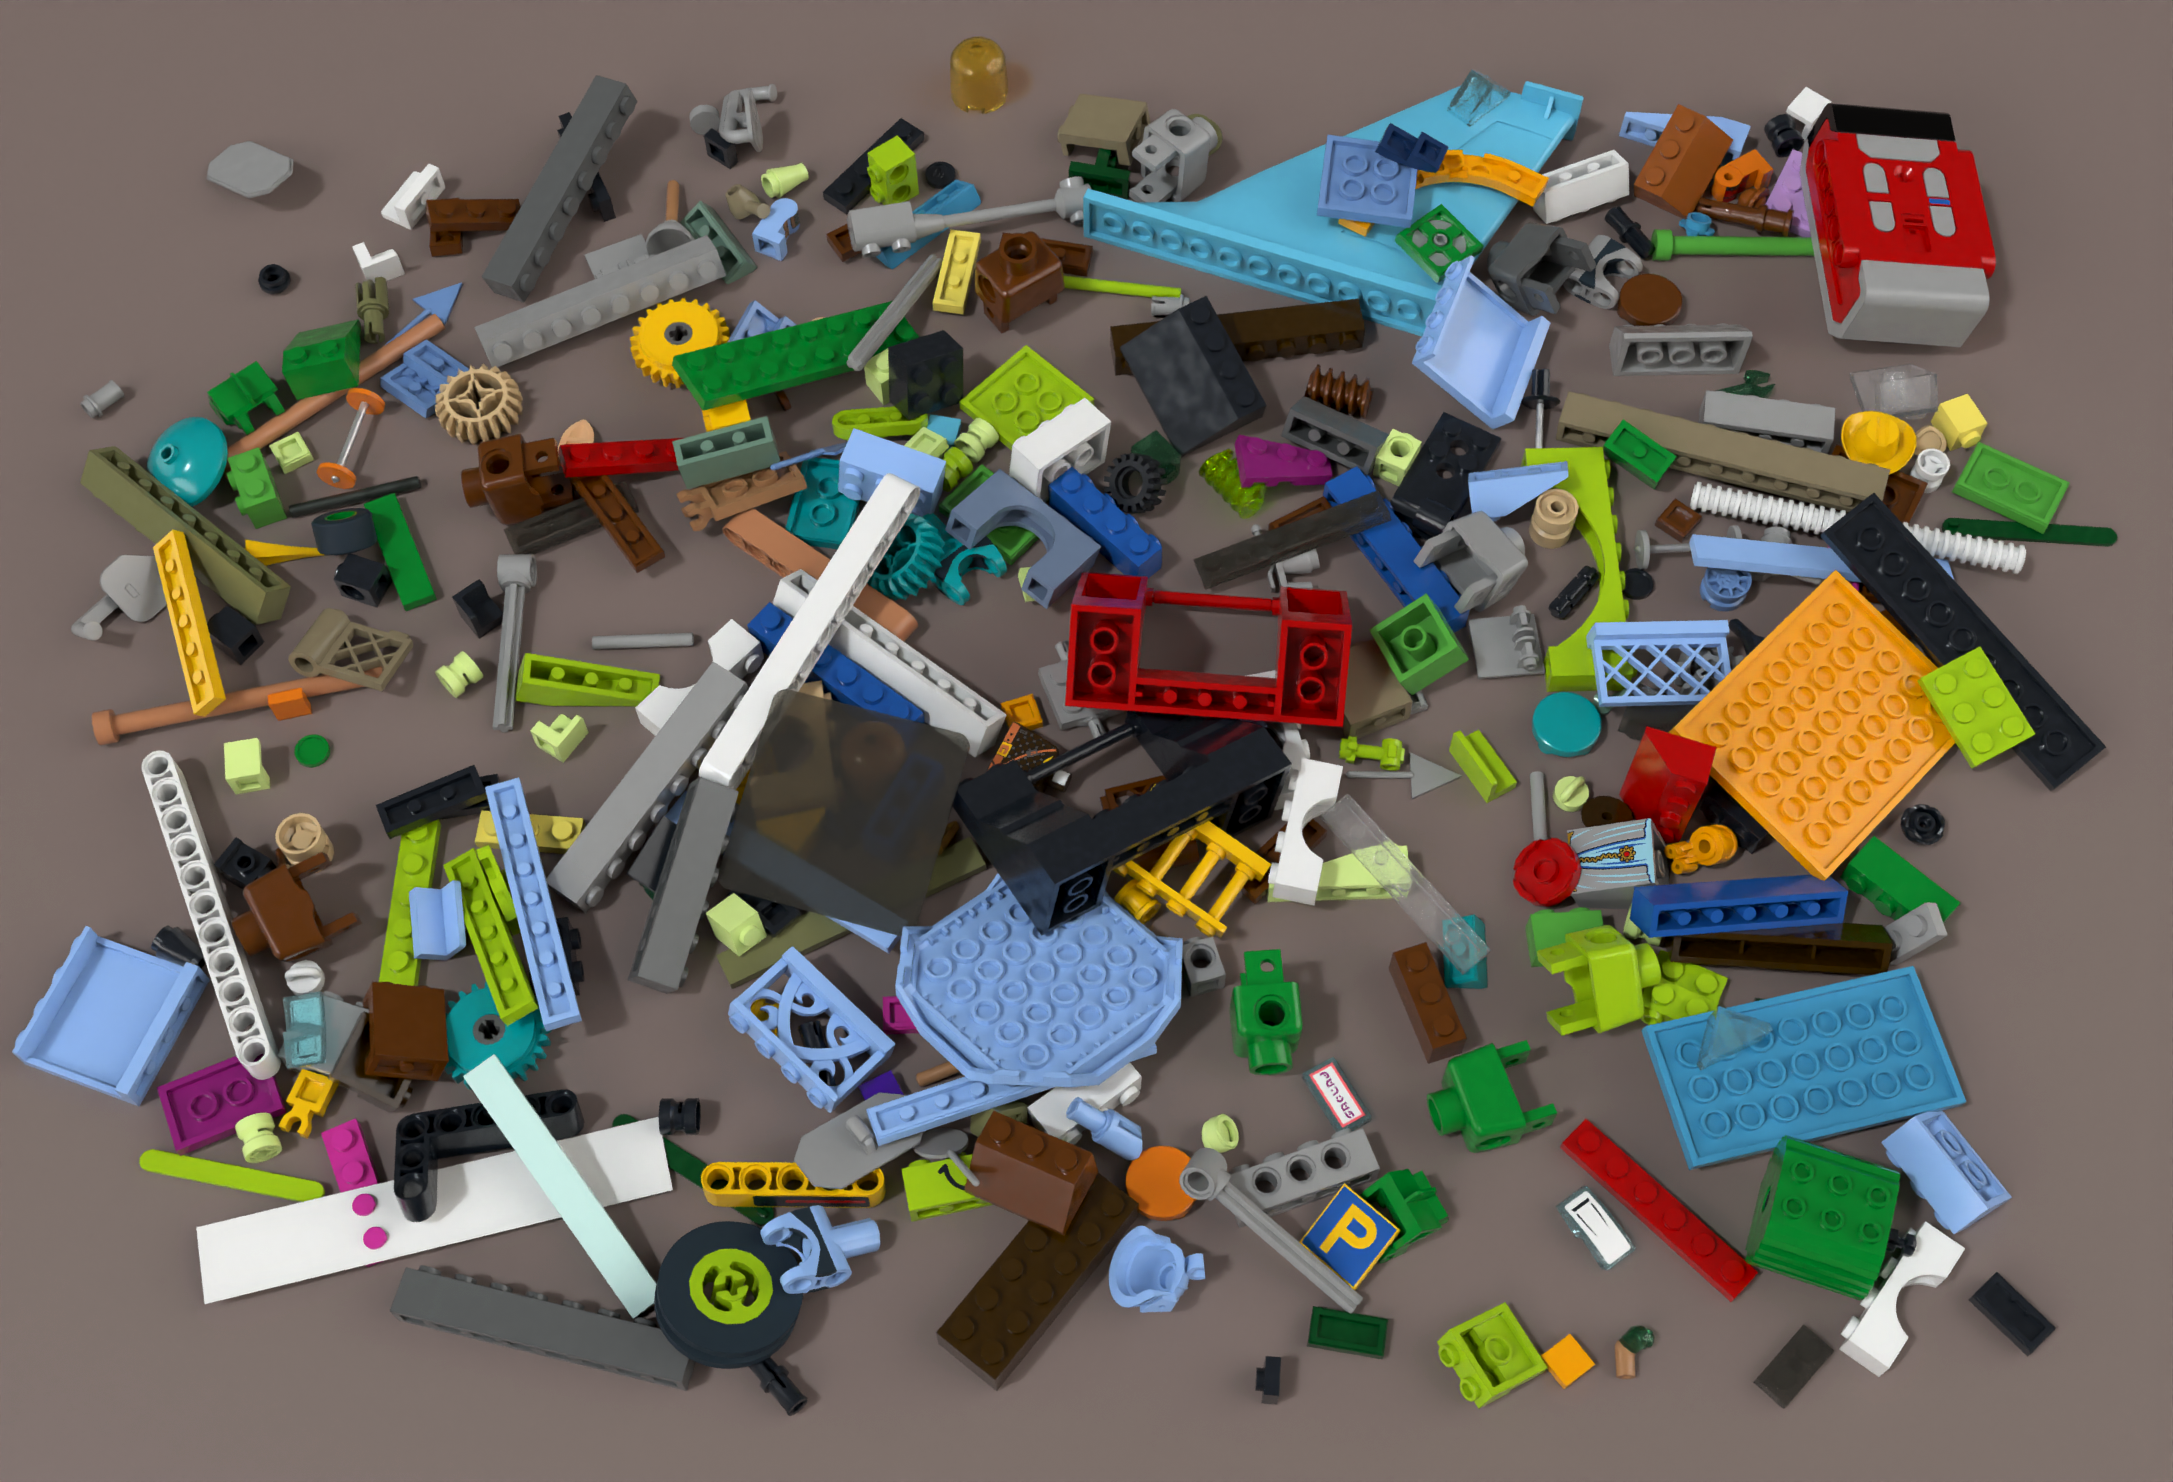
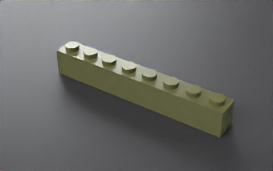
[80,446,291,625]

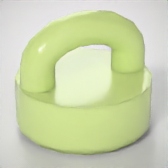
[1553,776,1589,812]
[1201,1114,1239,1153]

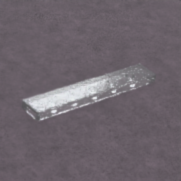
[1321,794,1491,975]

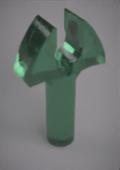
[1716,370,1775,398]

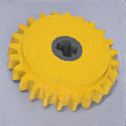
[630,298,730,388]

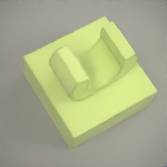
[904,427,949,459]

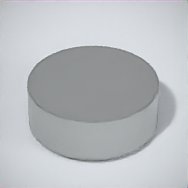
[689,105,720,135]

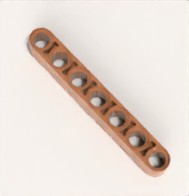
[722,508,918,642]

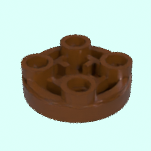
[1617,274,1682,326]

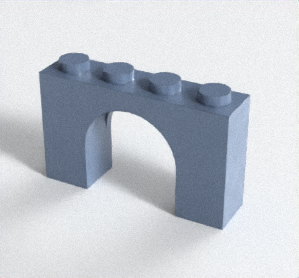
[945,469,1101,609]

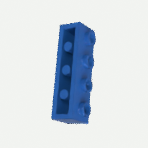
[1048,467,1162,578]

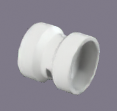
[1909,449,1950,493]

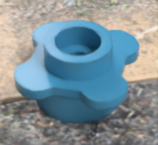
[1679,212,1715,236]

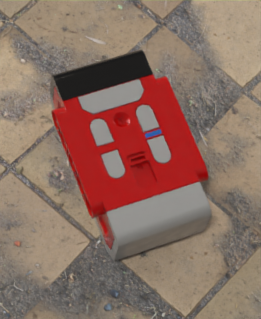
[1799,103,1996,347]

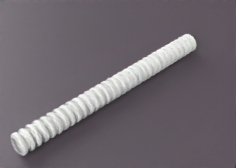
[1690,482,2026,574]

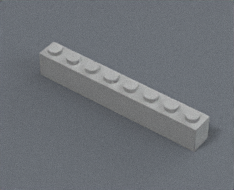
[474,235,726,367]
[546,662,749,914]

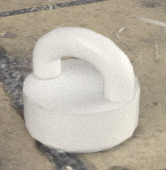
[285,960,325,997]

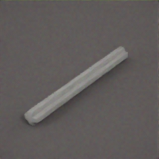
[846,254,943,371]

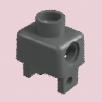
[1487,222,1597,316]

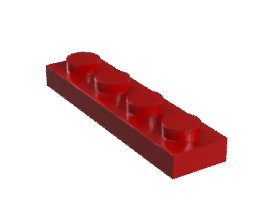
[558,438,683,478]

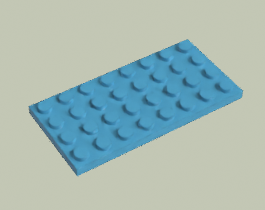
[1641,966,1967,1170]

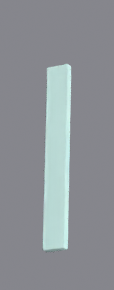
[463,1054,657,1319]

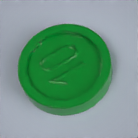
[294,734,330,768]

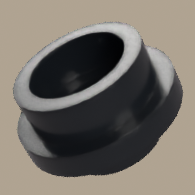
[258,264,291,294]

